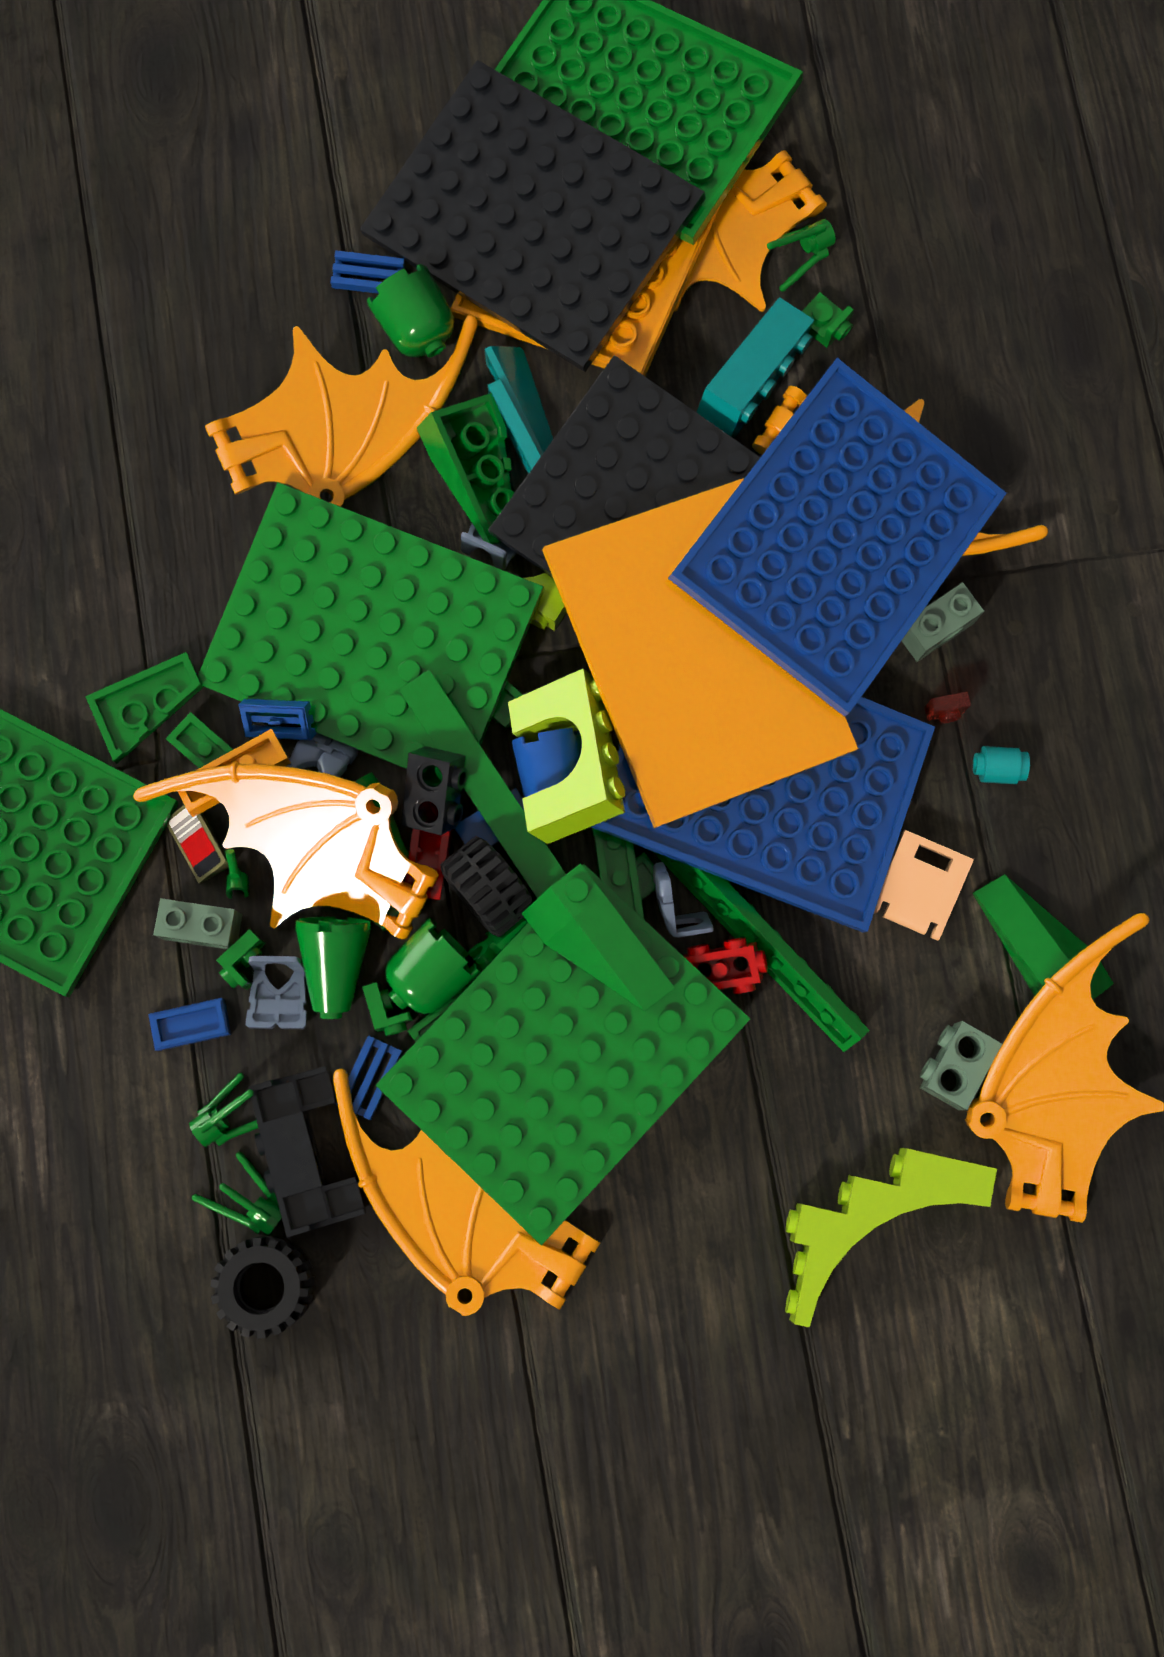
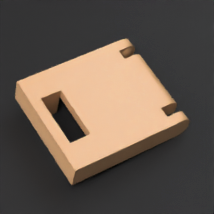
[874,830,974,941]

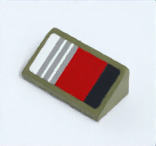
[167,805,229,884]

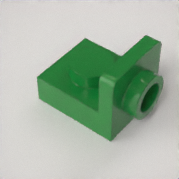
[802,292,854,348]
[216,929,266,990]
[362,982,413,1036]

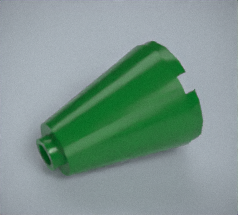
[295,916,371,1019]

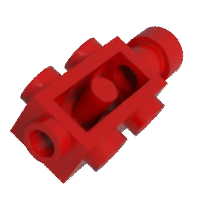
[683,937,768,994]

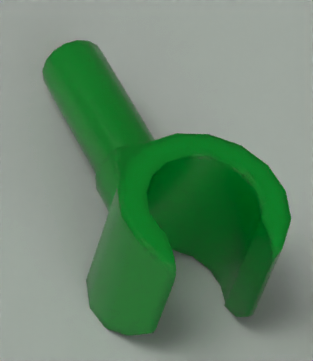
[225,849,249,899]

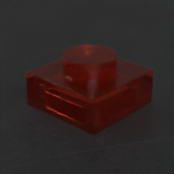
[925,691,971,723]

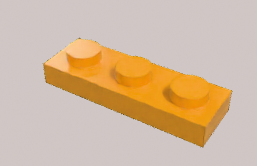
[178,729,291,817]

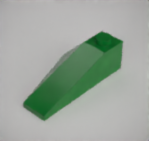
[417,393,514,545]
[521,863,675,1011]
[972,874,1114,1000]

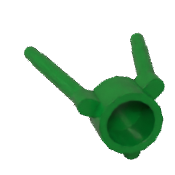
[767,219,836,292]
[189,1073,258,1147]
[192,1152,282,1236]

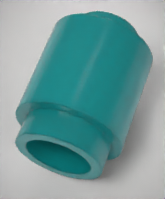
[973,746,1030,784]

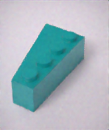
[696,297,814,439]

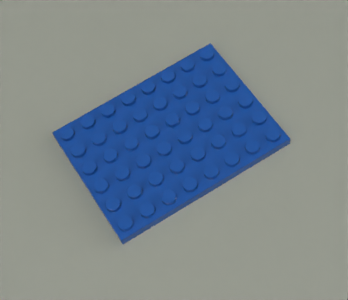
[668,358,1007,717]
[591,697,935,932]

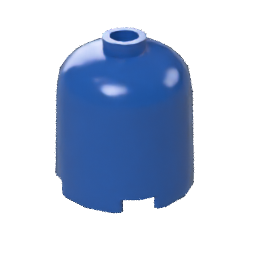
[512,728,582,798]

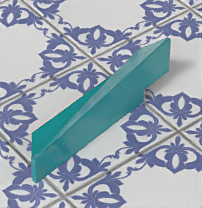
[485,346,553,474]

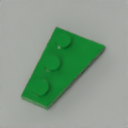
[85,652,203,764]

